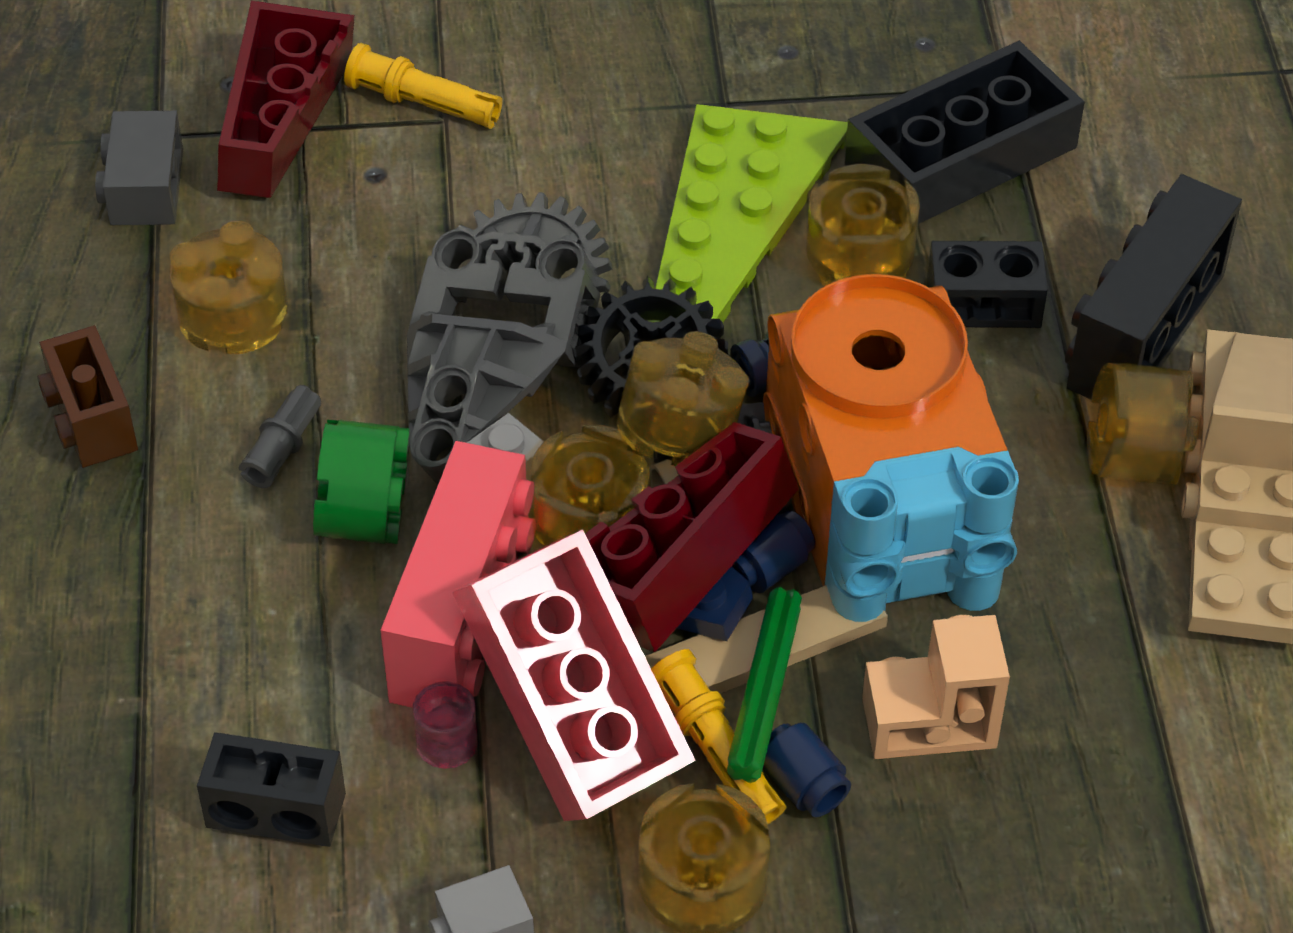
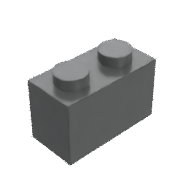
[95,110,183,225]

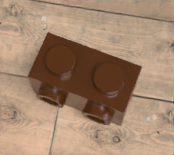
[37,325,138,468]

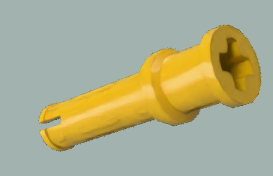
[344,43,502,129]
[651,649,787,830]

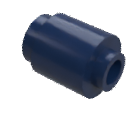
[732,510,815,593]
[763,723,851,817]

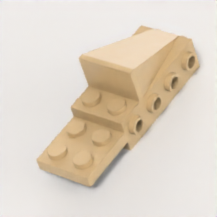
[1181,329,1293,644]

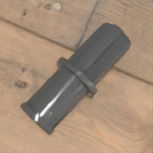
[238,385,321,488]

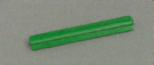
[727,587,802,783]

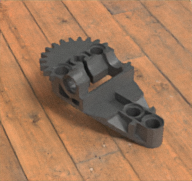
[407,192,612,484]

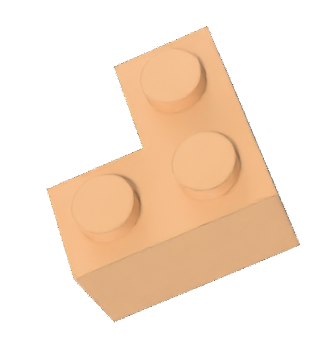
[862,615,1010,759]

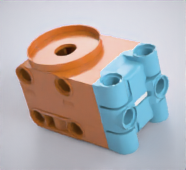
[763,274,1019,622]

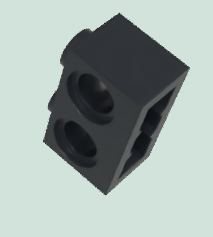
[927,241,1048,328]
[197,732,346,847]

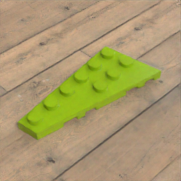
[646,104,848,356]

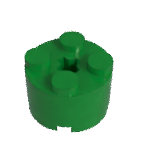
[313,419,410,544]

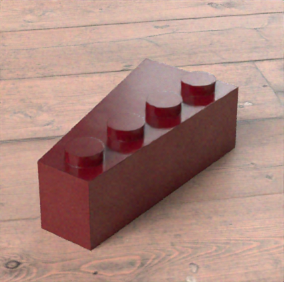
[217,0,355,198]
[585,422,799,652]

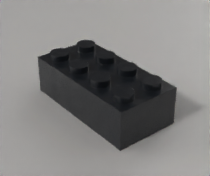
[844,40,1085,229]
[1065,174,1242,416]

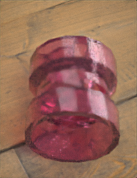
[413,681,478,769]

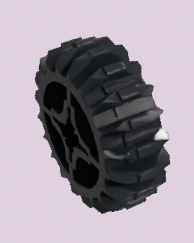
[574,276,728,427]

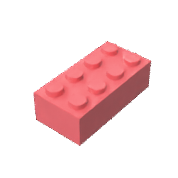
[381,441,536,718]
[452,530,696,821]

